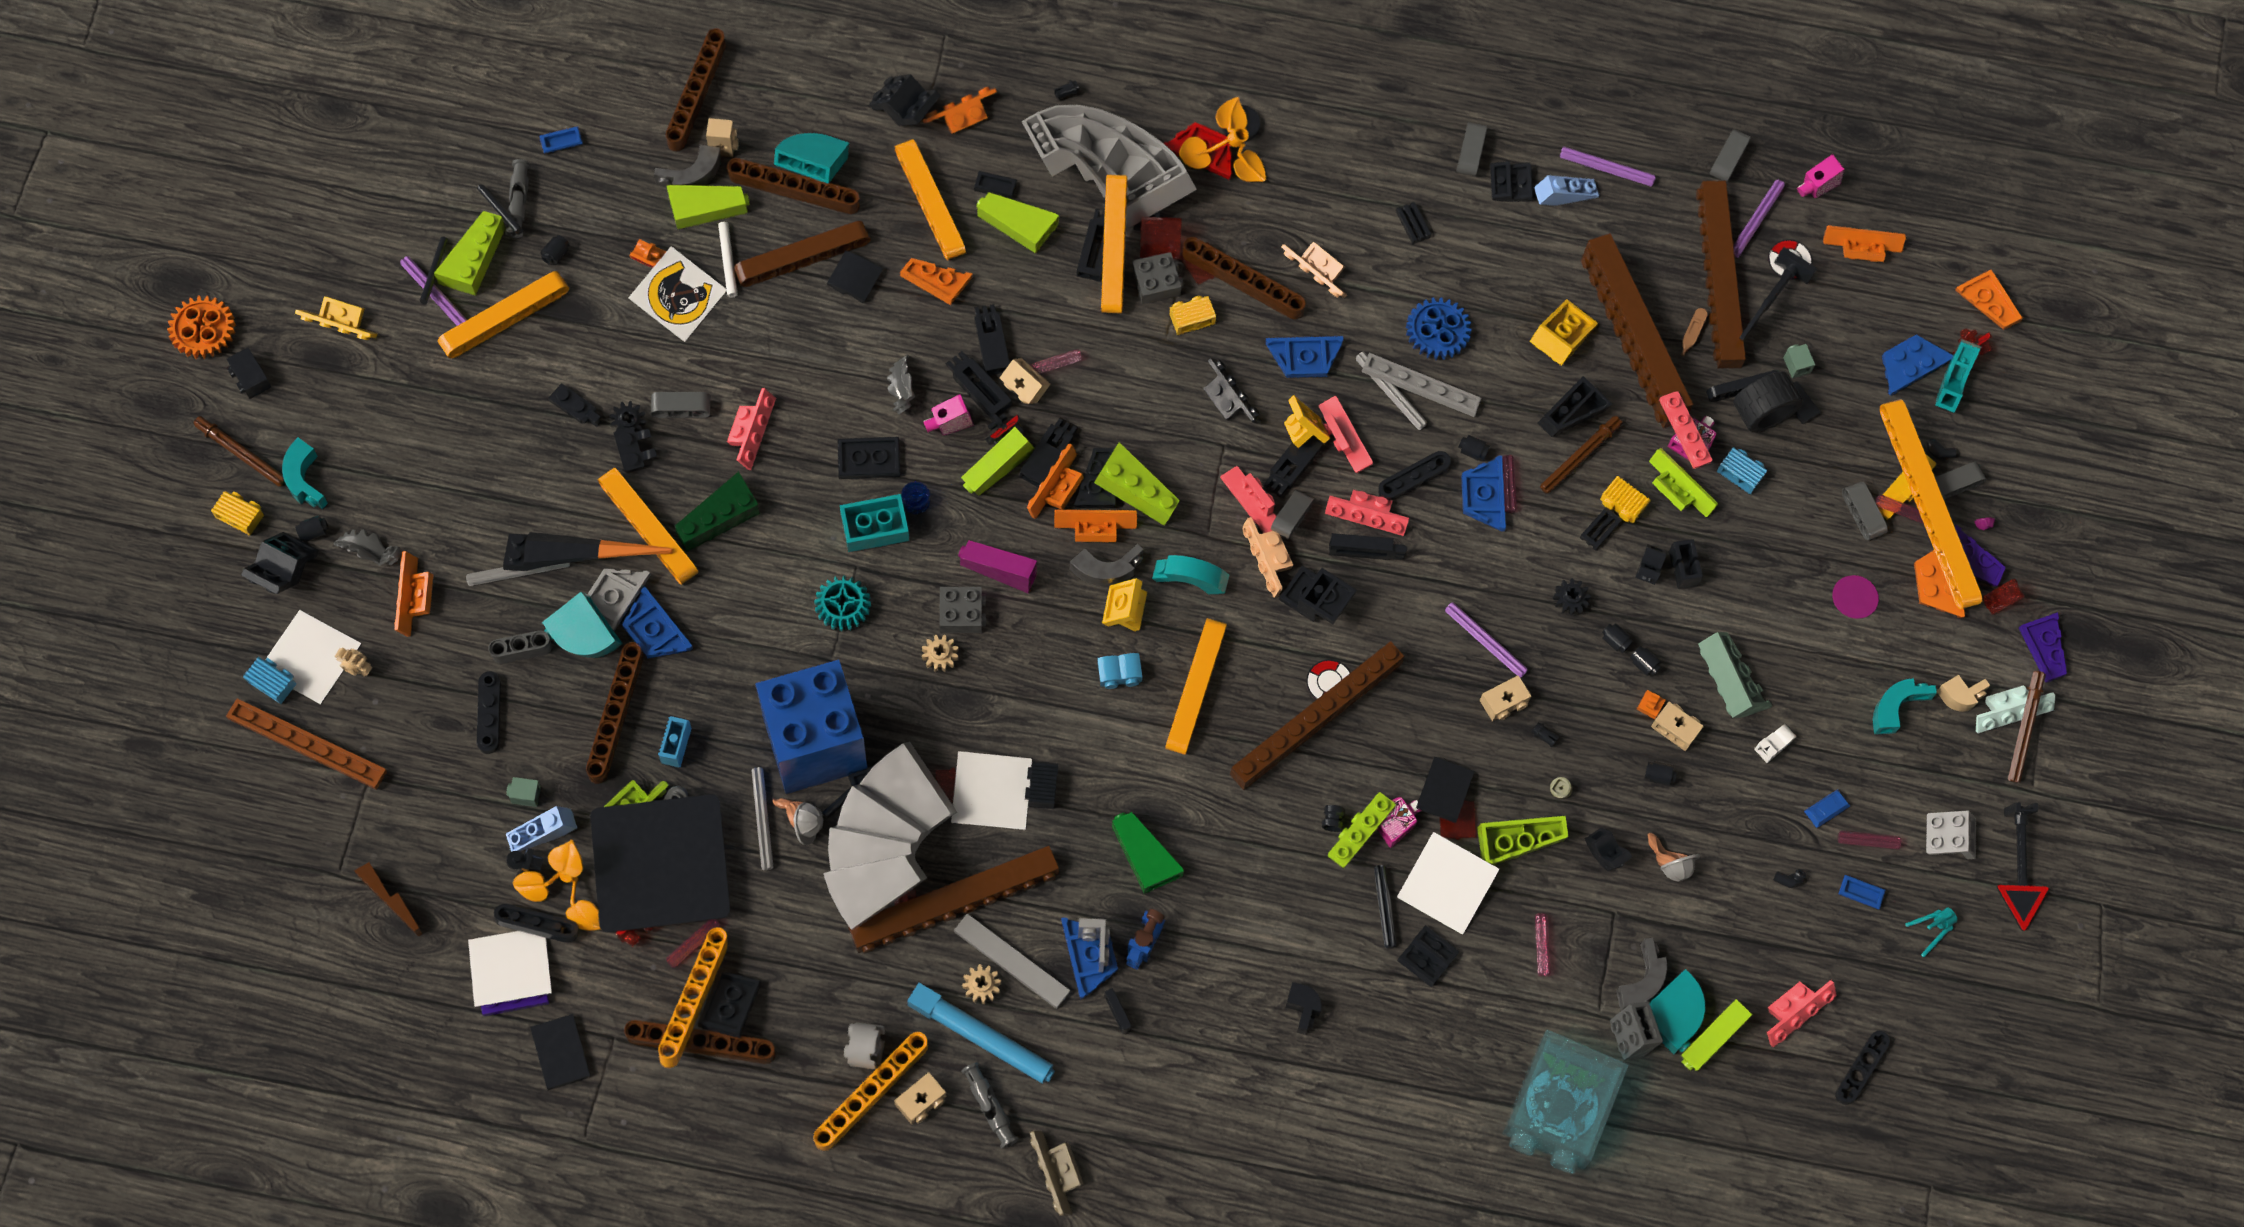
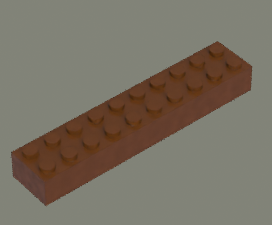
[1581,233,1693,429]

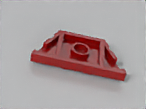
[1163,122,1231,180]

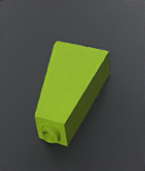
[667,185,750,230]
[977,192,1059,254]
[961,427,1035,496]
[1681,999,1752,1071]

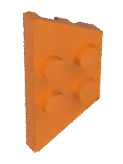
[1914,550,1965,618]

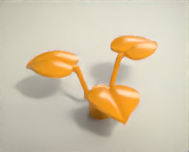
[1179,97,1266,182]
[513,840,600,931]

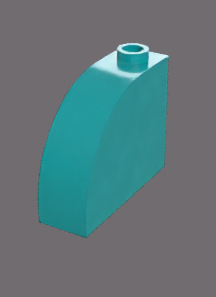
[774,133,849,184]
[542,592,623,658]
[1649,969,1705,1054]

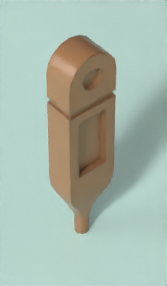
[1681,308,1707,356]

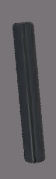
[1374,865,1396,949]

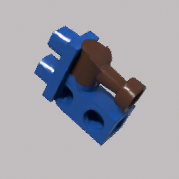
[1126,909,1165,970]

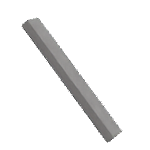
[1361,353,1481,417]
[954,914,1070,1009]

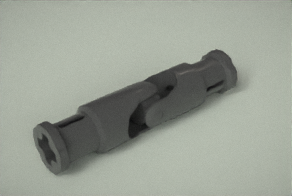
[505,159,530,238]
[961,1062,1019,1149]

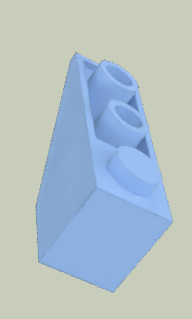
[1534,175,1599,206]
[506,806,577,851]

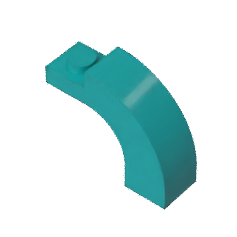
[1935,339,1981,413]
[282,437,328,510]
[1152,555,1229,594]
[1873,678,1937,734]

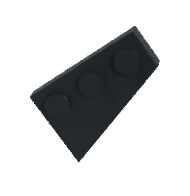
[1074,448,1115,508]

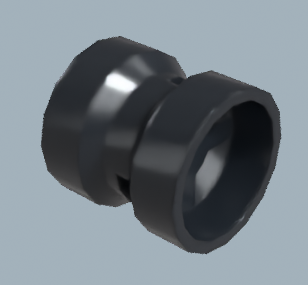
[1321,805,1345,832]

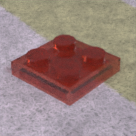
[1140,217,1182,259]

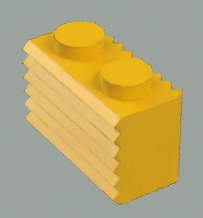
[1169,296,1216,335]
[1600,476,1650,523]
[211,491,264,536]

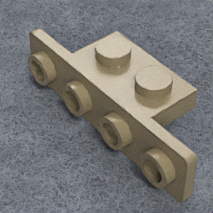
[1030,1130,1084,1216]

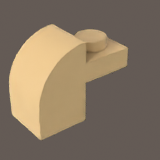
[1937,675,1990,712]

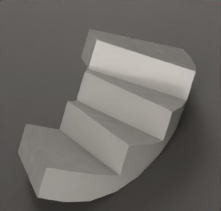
[1021,105,1197,229]
[823,742,957,930]

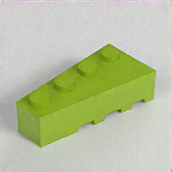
[434,211,506,296]
[1094,442,1180,525]
[1477,816,1568,866]

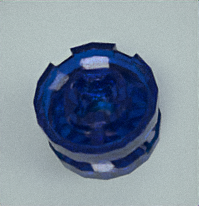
[901,482,930,514]

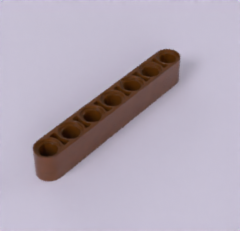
[666,28,726,152]
[727,158,860,214]
[734,221,871,287]
[1182,237,1306,320]
[586,642,643,784]
[624,1020,776,1064]

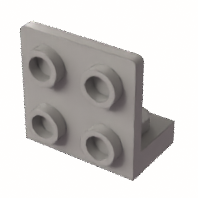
[1926,811,1976,859]
[1078,918,1110,972]

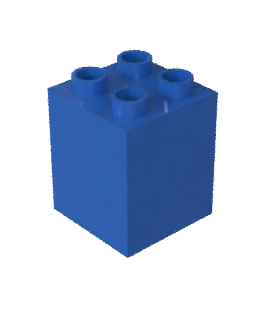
[755,660,867,794]

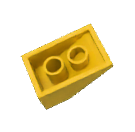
[1530,299,1598,366]

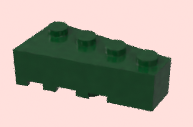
[675,471,760,551]

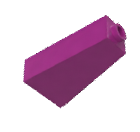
[958,540,1037,593]

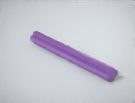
[1560,147,1655,186]
[1733,180,1785,258]
[400,256,467,326]
[1445,602,1528,678]

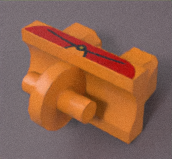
[630,239,666,268]

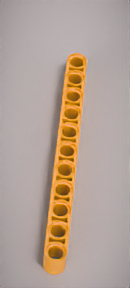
[1880,399,1982,609]

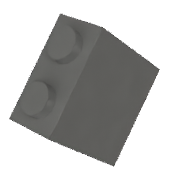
[1132,252,1184,305]
[939,587,986,633]
[1610,1001,1663,1061]

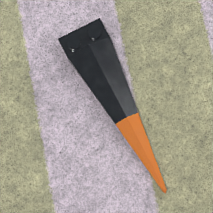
[503,532,673,571]

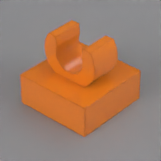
[1637,690,1665,719]

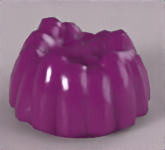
[1974,517,1995,531]

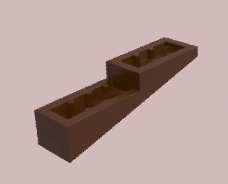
[354,862,423,936]

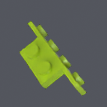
[1649,448,1718,517]
[604,780,669,807]
[1328,792,1396,868]

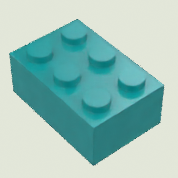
[839,494,909,552]

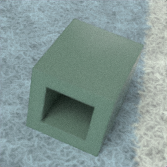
[1783,344,1815,379]
[507,777,541,807]

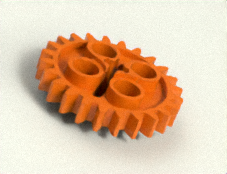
[167,296,236,359]

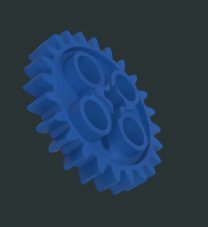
[1406,297,1472,360]

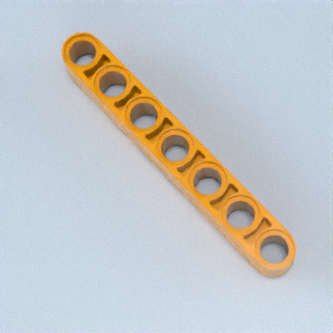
[895,139,966,260]
[1101,175,1128,313]
[438,271,569,359]
[597,467,698,585]
[1165,618,1227,755]
[658,928,728,1068]
[814,1032,928,1151]

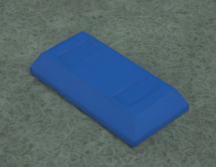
[539,126,583,153]
[1804,789,1850,828]
[1838,875,1885,910]

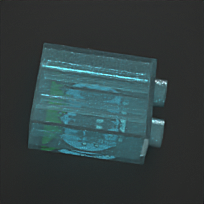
[1502,1029,1628,1173]

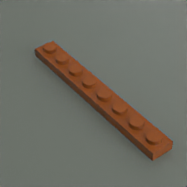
[226,699,387,790]

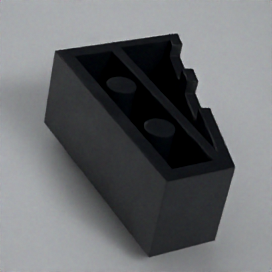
[1537,376,1612,437]

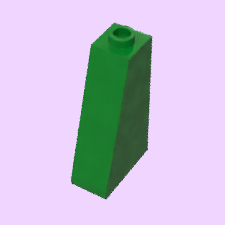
[1112,812,1184,894]

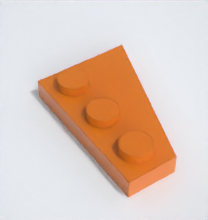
[900,258,973,305]
[1955,270,2022,330]

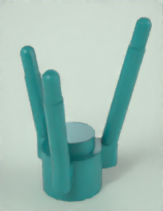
[1905,908,1957,957]

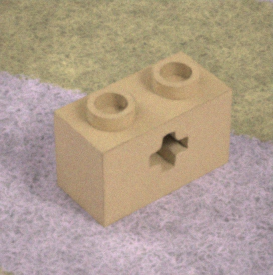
[706,118,739,157]
[1000,358,1050,404]
[1480,675,1531,721]
[1651,702,1703,751]
[894,1072,946,1125]

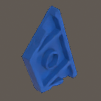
[1882,335,1953,396]
[1266,336,1343,378]
[1461,456,1506,531]
[622,587,693,659]
[1061,917,1118,999]

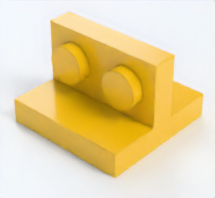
[1284,395,1330,448]
[1102,578,1147,631]

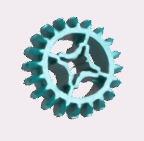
[814,575,871,632]

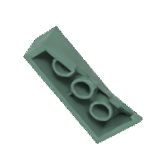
[1698,632,1772,718]

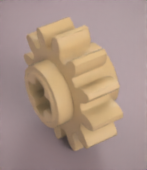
[922,635,958,672]
[334,647,373,677]
[962,964,1001,1004]

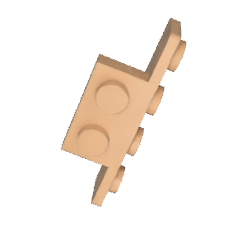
[1282,242,1347,298]
[1243,517,1293,598]

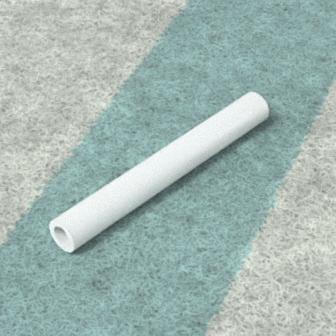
[718,222,737,298]

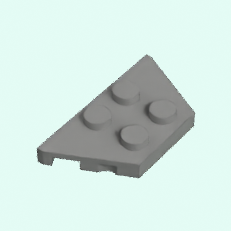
[588,569,651,631]

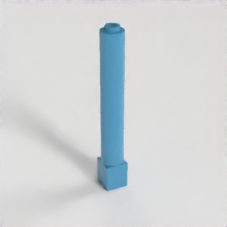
[907,983,1055,1084]

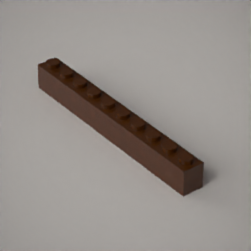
[1696,181,1746,368]
[1230,641,1404,790]
[848,846,1059,953]

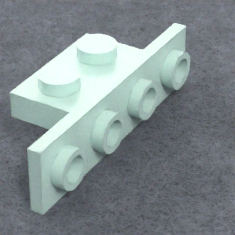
[1976,685,2055,733]

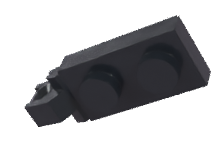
[548,383,602,427]

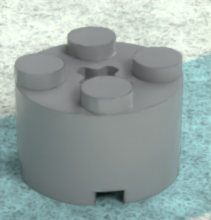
[844,1022,885,1070]

